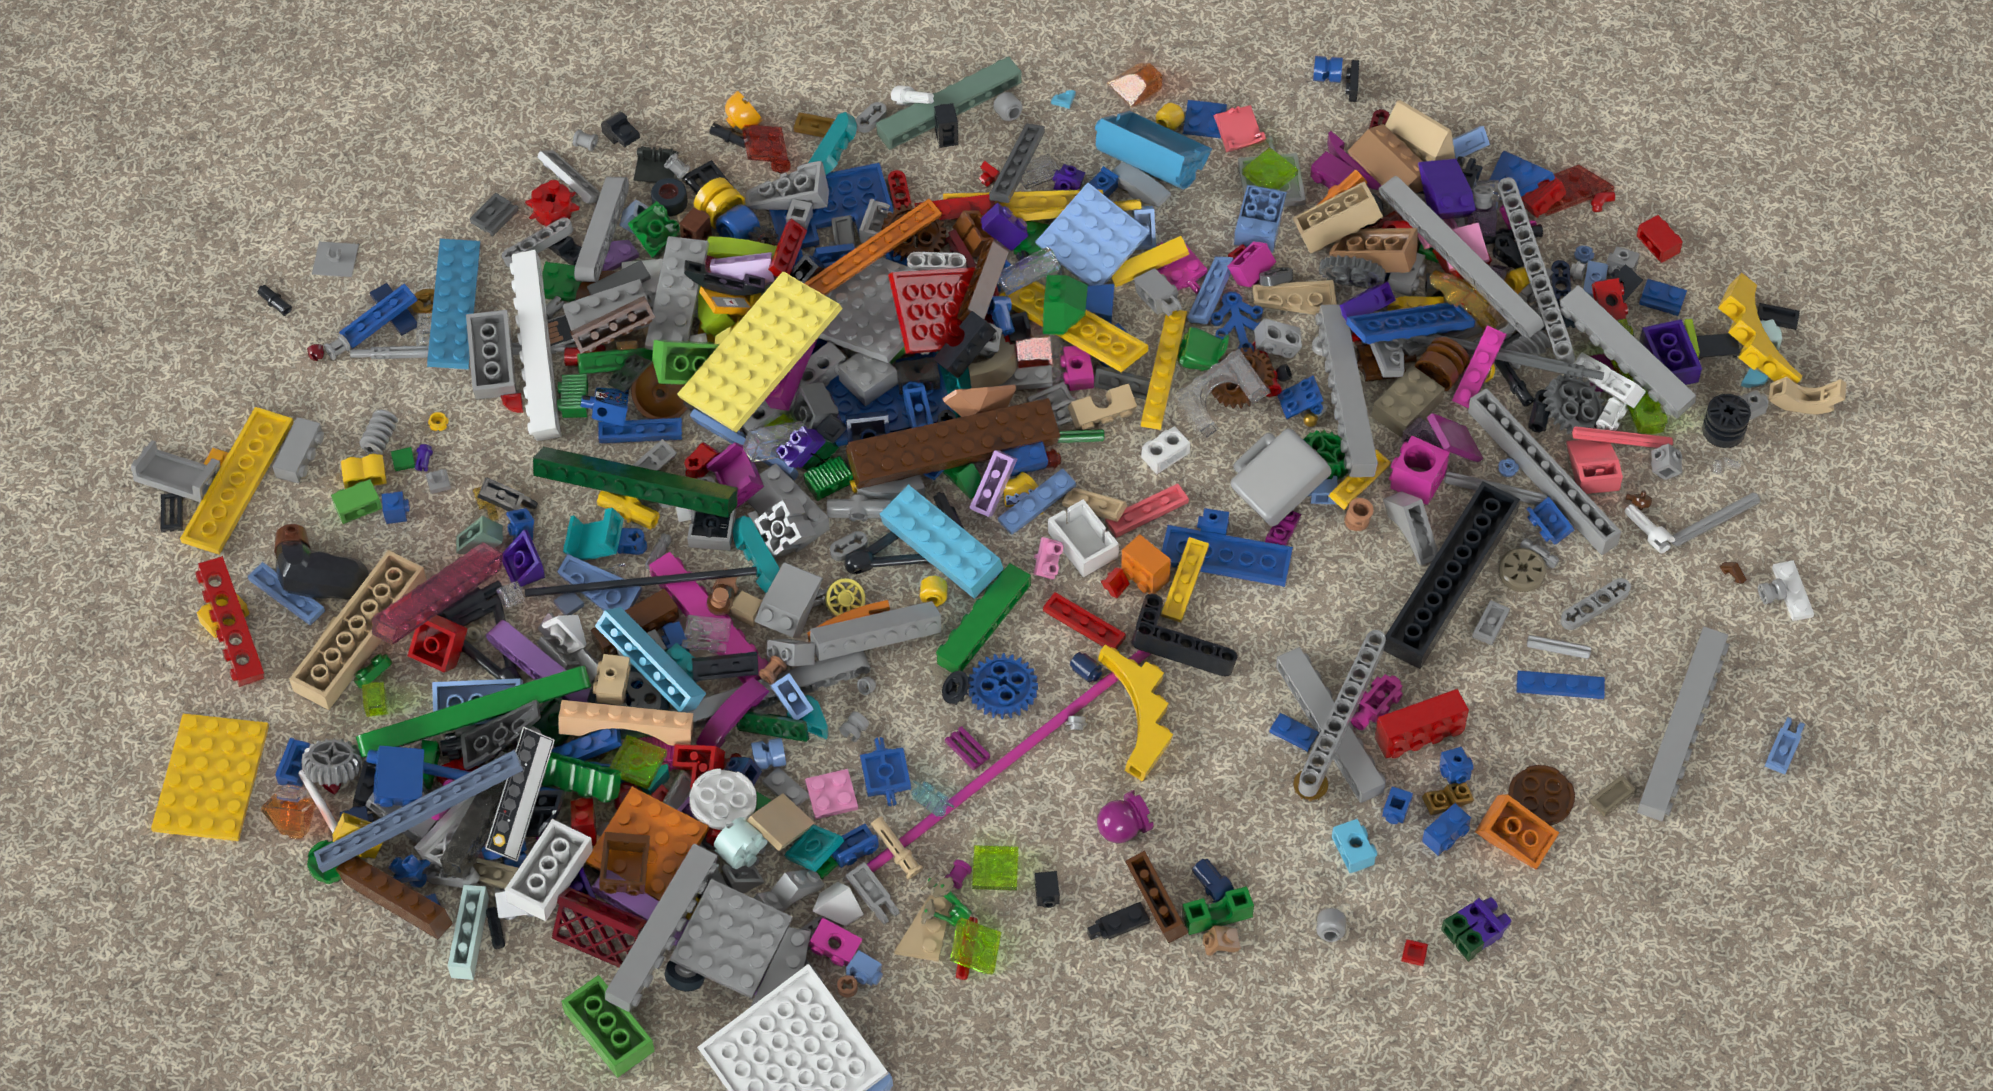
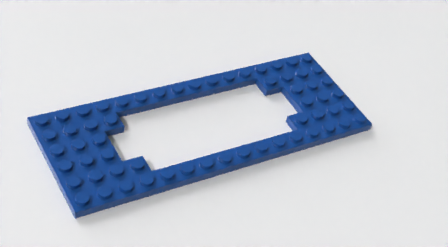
[769,163,953,447]

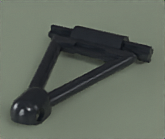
[844,492,965,574]
[434,580,524,684]

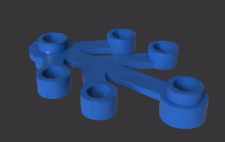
[1211,292,1263,353]

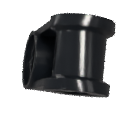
[1492,235,1532,269]

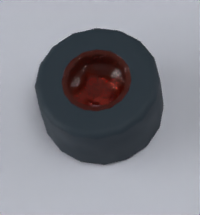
[651,178,688,217]

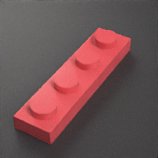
[1105,483,1189,538]

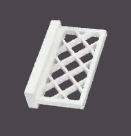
[414,792,500,873]

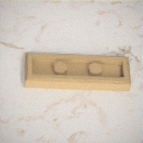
[1062,488,1127,522]

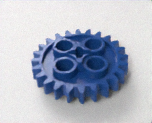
[969,653,1038,719]

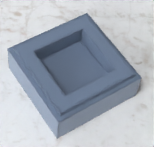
[554,593,584,615]

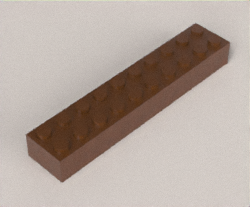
[846,398,1060,489]

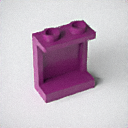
[706,442,764,509]

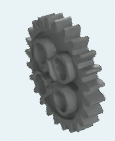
[1319,255,1386,288]
[1543,374,1605,435]

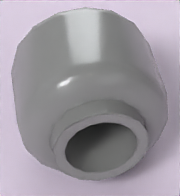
[993,92,1022,121]
[1316,908,1346,942]

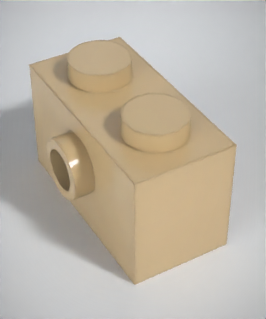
[593,654,631,705]

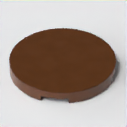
[1508,765,1575,826]

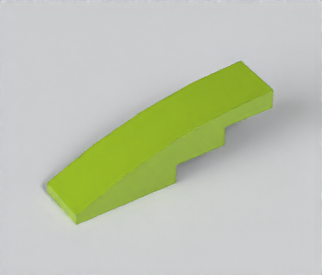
[707,236,777,259]

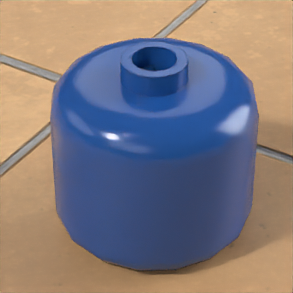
[716,204,760,240]

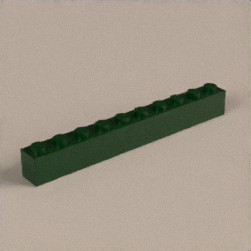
[533,446,738,518]

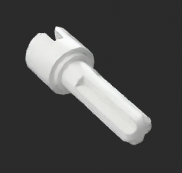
[891,85,934,106]
[1625,504,1675,553]

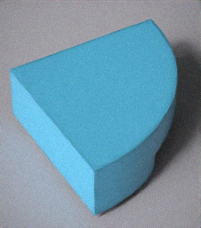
[1051,90,1076,109]
[1741,368,1769,388]

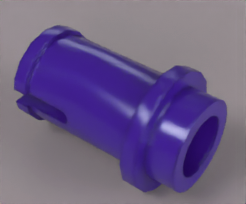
[415,444,433,472]

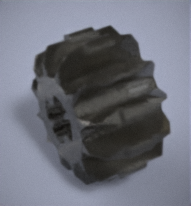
[746,225,779,246]

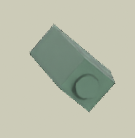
[456,516,503,554]

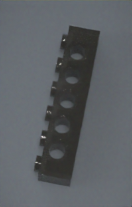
[440,751,507,880]

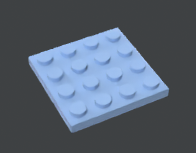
[1036,183,1150,286]

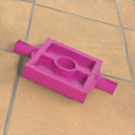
[1156,242,1207,295]

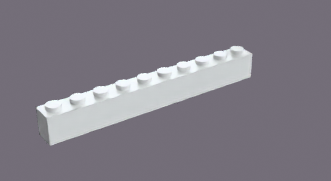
[510,250,561,441]

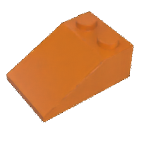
[1475,794,1559,869]

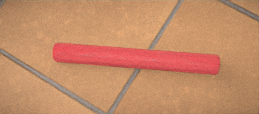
[1572,426,1673,448]

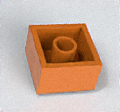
[1121,534,1171,594]

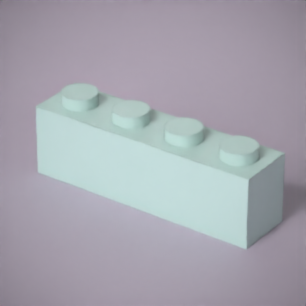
[448,885,489,980]

